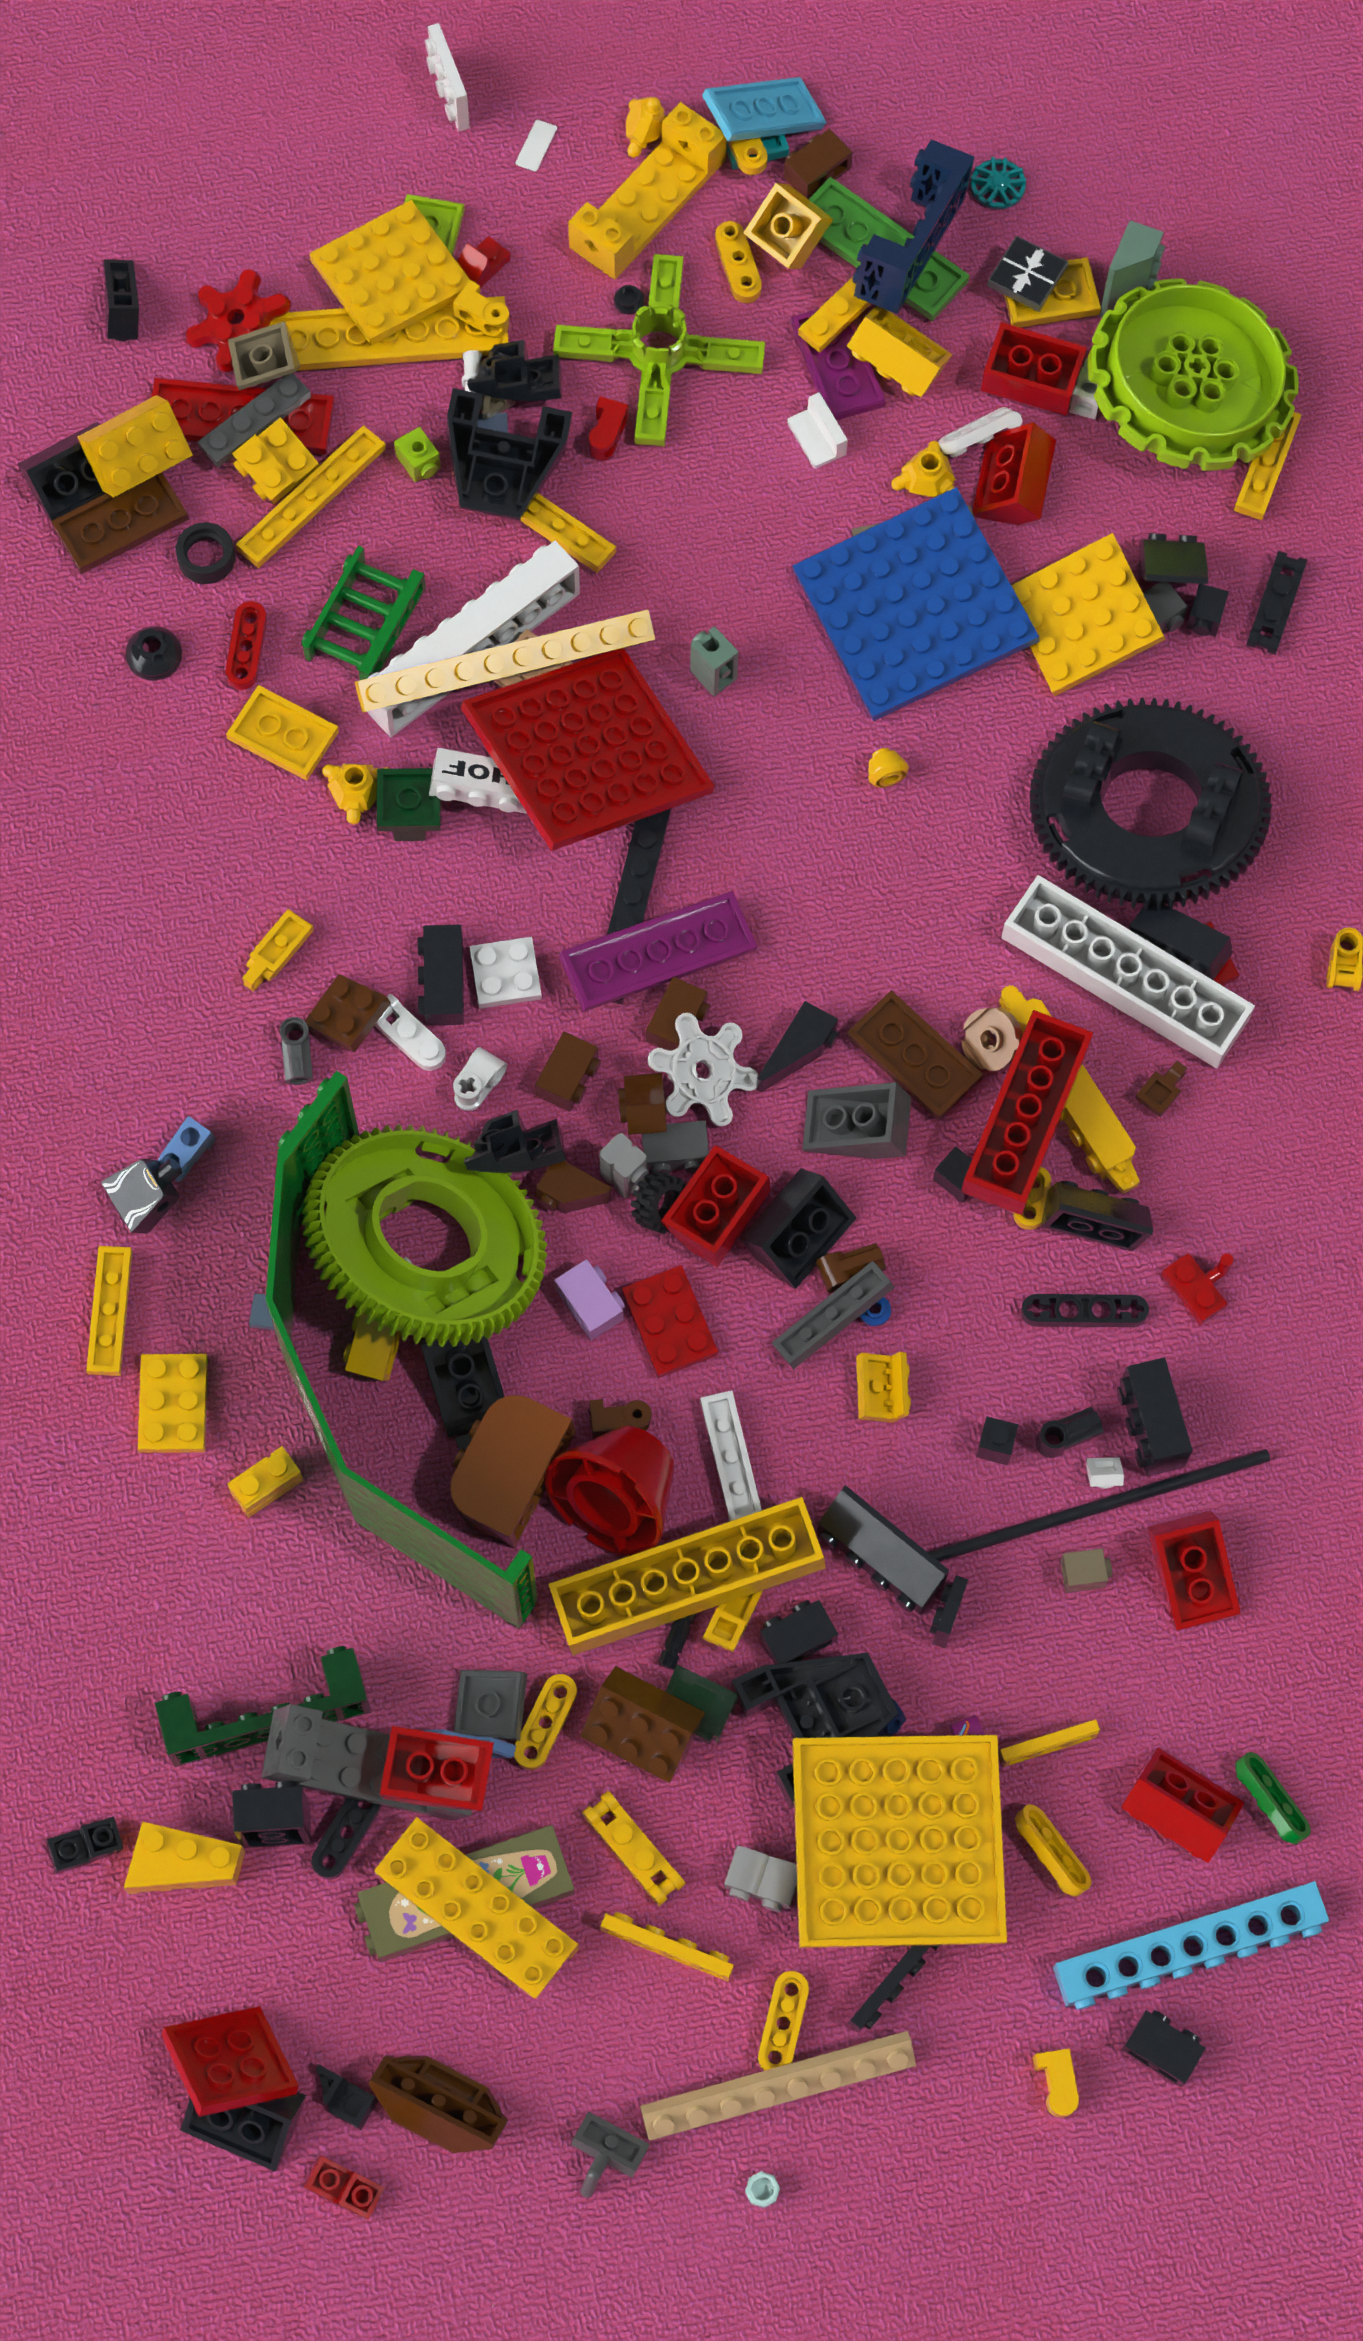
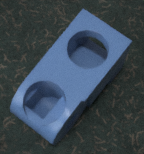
[158,1116,217,1182]

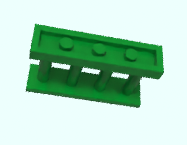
[301,546,426,680]

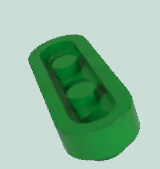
[1235,1752,1311,1845]

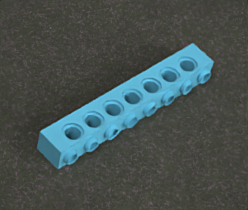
[1053,1882,1329,2010]

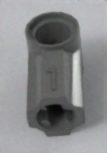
[280,1017,313,1085]

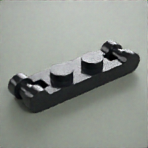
[1246,550,1308,655]

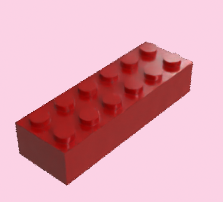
[961,1010,1094,1215]

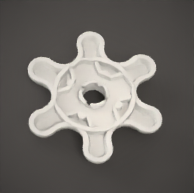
[648,1013,759,1127]

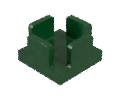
[377,768,441,841]

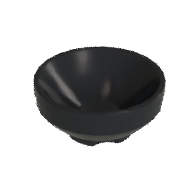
[126,626,182,681]

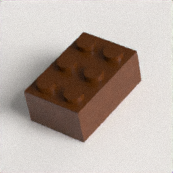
[580,1666,705,1783]

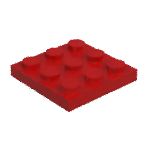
[162,2006,299,2117]

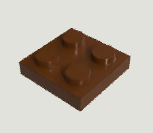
[305,974,391,1053]

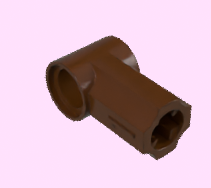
[816,1243,886,1293]

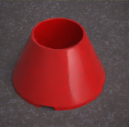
[545,1426,674,1556]

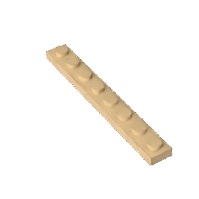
[640,2031,916,2141]

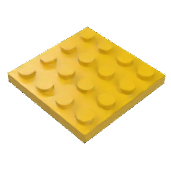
[309,200,470,346]
[1011,533,1166,696]

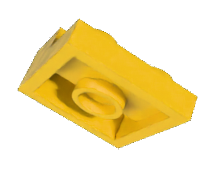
[232,417,320,504]

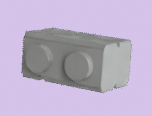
[599,1133,648,1198]

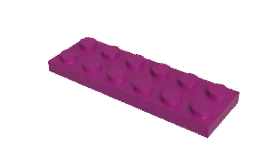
[559,891,758,1012]

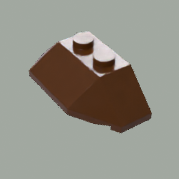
[368,2056,508,2153]

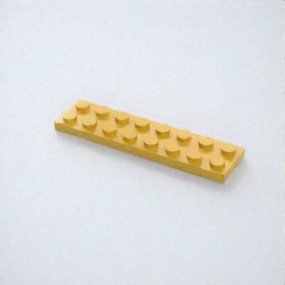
[269,296,509,371]

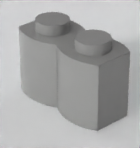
[724,1845,797,1912]

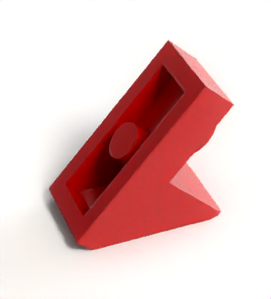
[457,236,511,288]

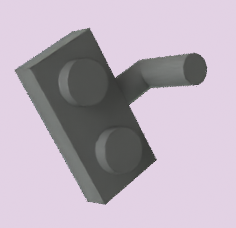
[571,2111,650,2198]

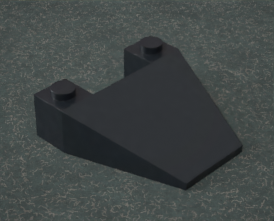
[446,388,572,520]
[731,1653,898,1809]

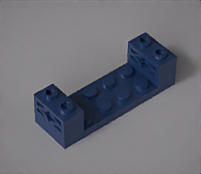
[852,139,975,314]

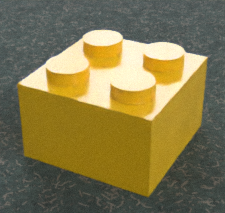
[743,183,833,269]

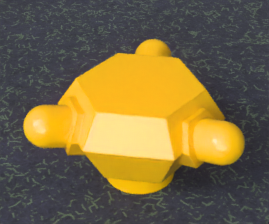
[626,97,668,158]
[891,441,956,497]
[322,763,390,825]

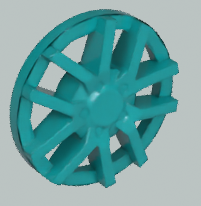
[971,157,1026,209]

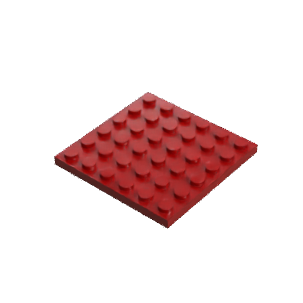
[461,648,715,851]

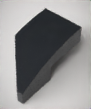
[316,2064,378,2130]

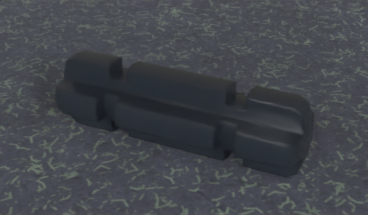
[659,1613,696,1670]

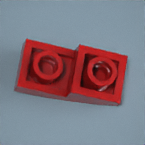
[304,2155,385,2220]

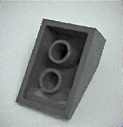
[803,1082,911,1159]

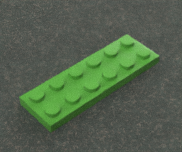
[809,177,970,322]

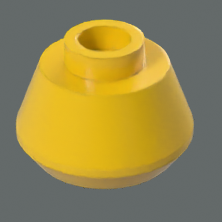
[868,748,909,788]

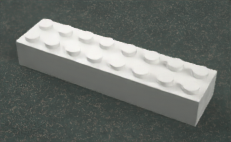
[367,541,580,738]
[1001,875,1255,1069]

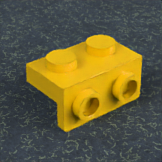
[856,1352,911,1423]

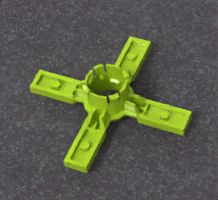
[553,254,765,446]

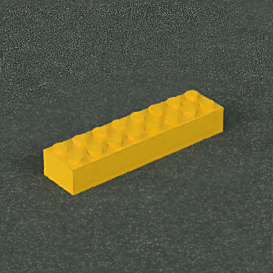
[548,1497,826,1656]

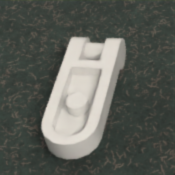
[938,407,1022,457]
[375,994,446,1071]

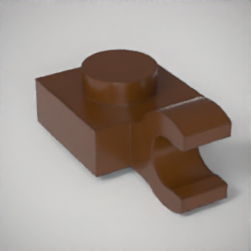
[1135,1060,1187,1118]

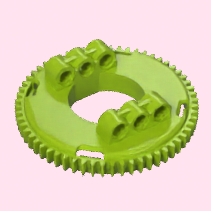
[302,1124,547,1347]

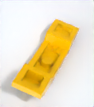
[703,1590,764,1652]

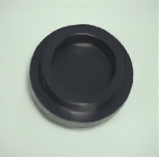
[614,285,644,315]

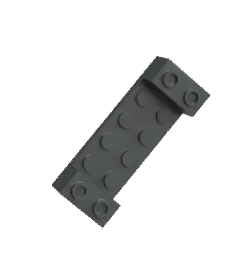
[261,1704,472,1821]

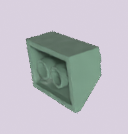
[1099,220,1166,318]

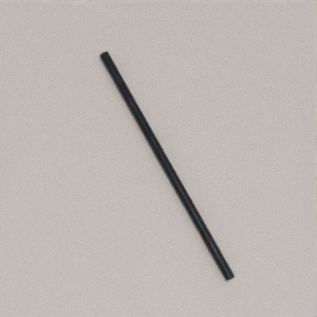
[928,1449,1270,1562]

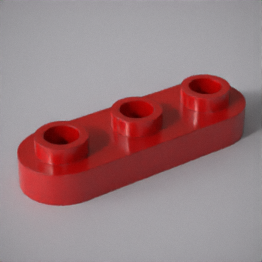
[225,601,267,690]

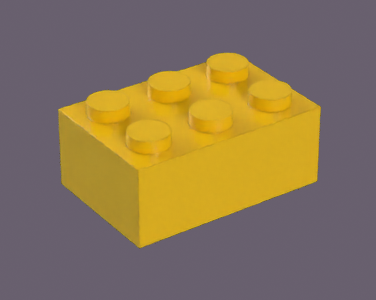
[77,395,193,497]

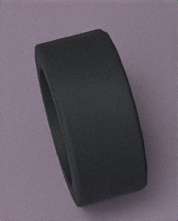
[175,522,236,584]

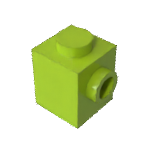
[394,427,441,483]

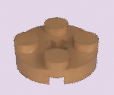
[962,1007,1023,1071]

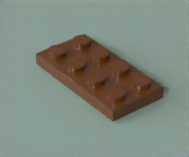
[51,472,189,574]
[847,990,983,1121]

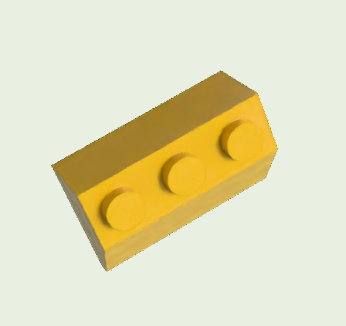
[847,306,953,397]

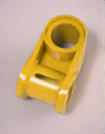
[1326,927,1363,992]

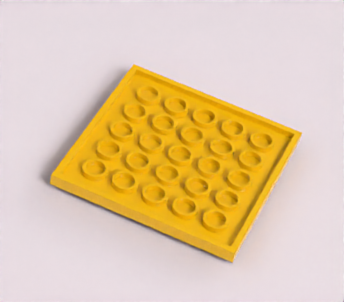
[792,1735,1007,1948]

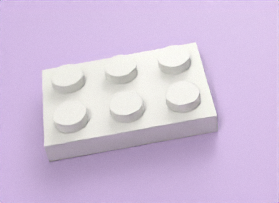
[425,23,470,132]

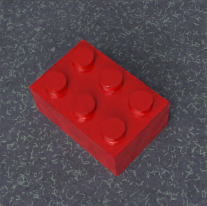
[981,322,1087,416]

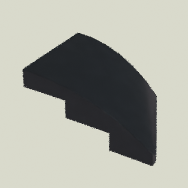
[467,340,562,401]
[464,1110,566,1173]

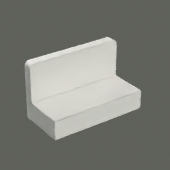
[787,392,848,469]

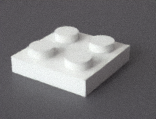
[470,937,542,1009]

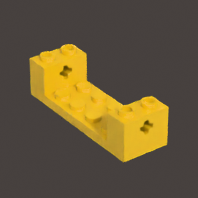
[568,102,727,280]

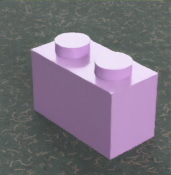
[554,1259,625,1341]

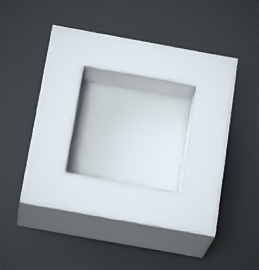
[1086,1457,1124,1488]

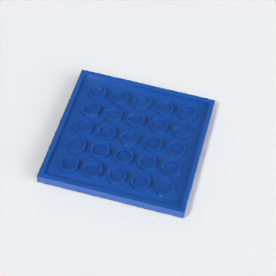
[792,487,1039,721]

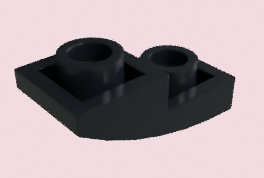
[46,1817,124,1874]

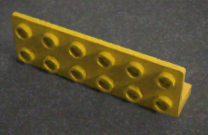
[375,1817,579,1999]

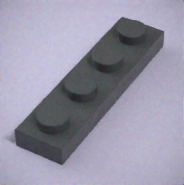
[198,373,311,468]
[772,1261,895,1370]

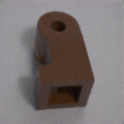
[589,1399,652,1439]

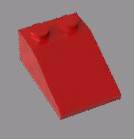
[1147,1510,1241,1631]
[380,1726,494,1812]

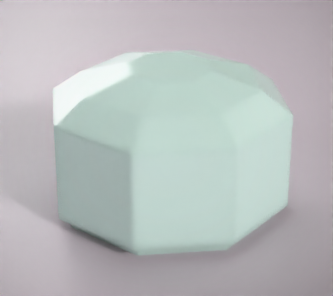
[745,2171,780,2208]

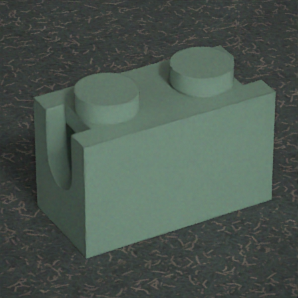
[690,626,739,697]

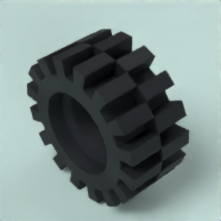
[631,1171,687,1234]

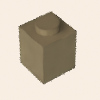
[1060,1548,1112,1593]

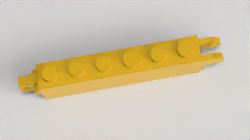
[999,985,1140,1194]

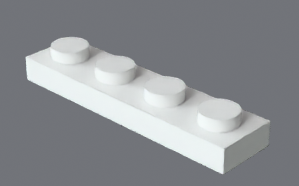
[700,1391,762,1521]

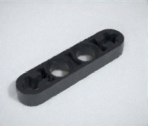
[1021,1294,1149,1327]

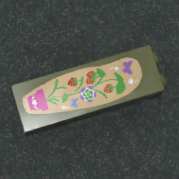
[354,1825,575,1963]

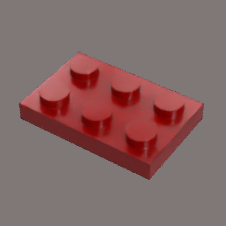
[621,1265,719,1379]

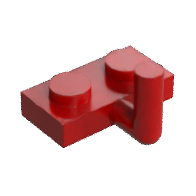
[1161,1252,1234,1325]

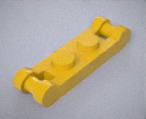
[581,1790,686,1906]

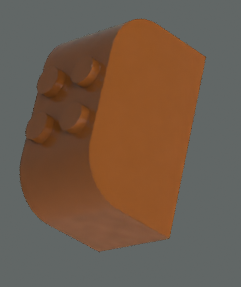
[451,1395,576,1549]

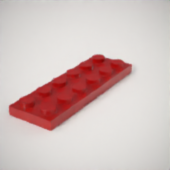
[151,378,335,455]

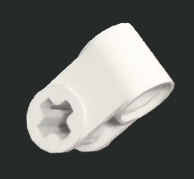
[453,1047,508,1111]

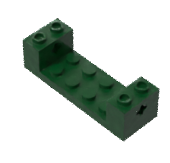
[155,1646,371,1767]

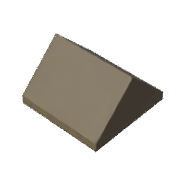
[228,321,301,390]

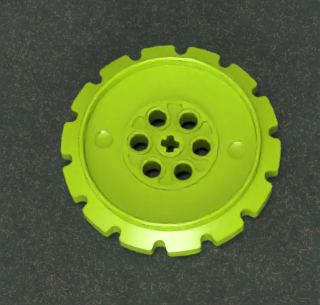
[1088,279,1298,471]

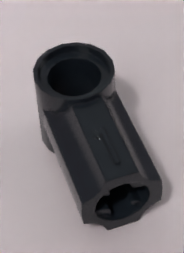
[1036,1407,1104,1458]

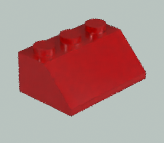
[972,422,1056,525]
[661,1145,771,1267]
[1121,1747,1245,1863]

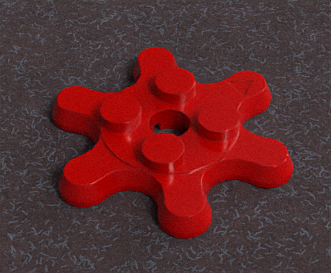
[186,269,291,372]

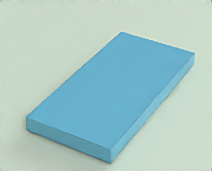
[702,77,826,142]

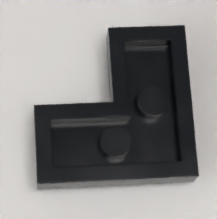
[929,1575,968,1648]

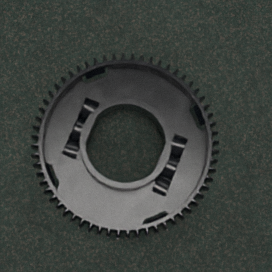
[1029,698,1272,911]

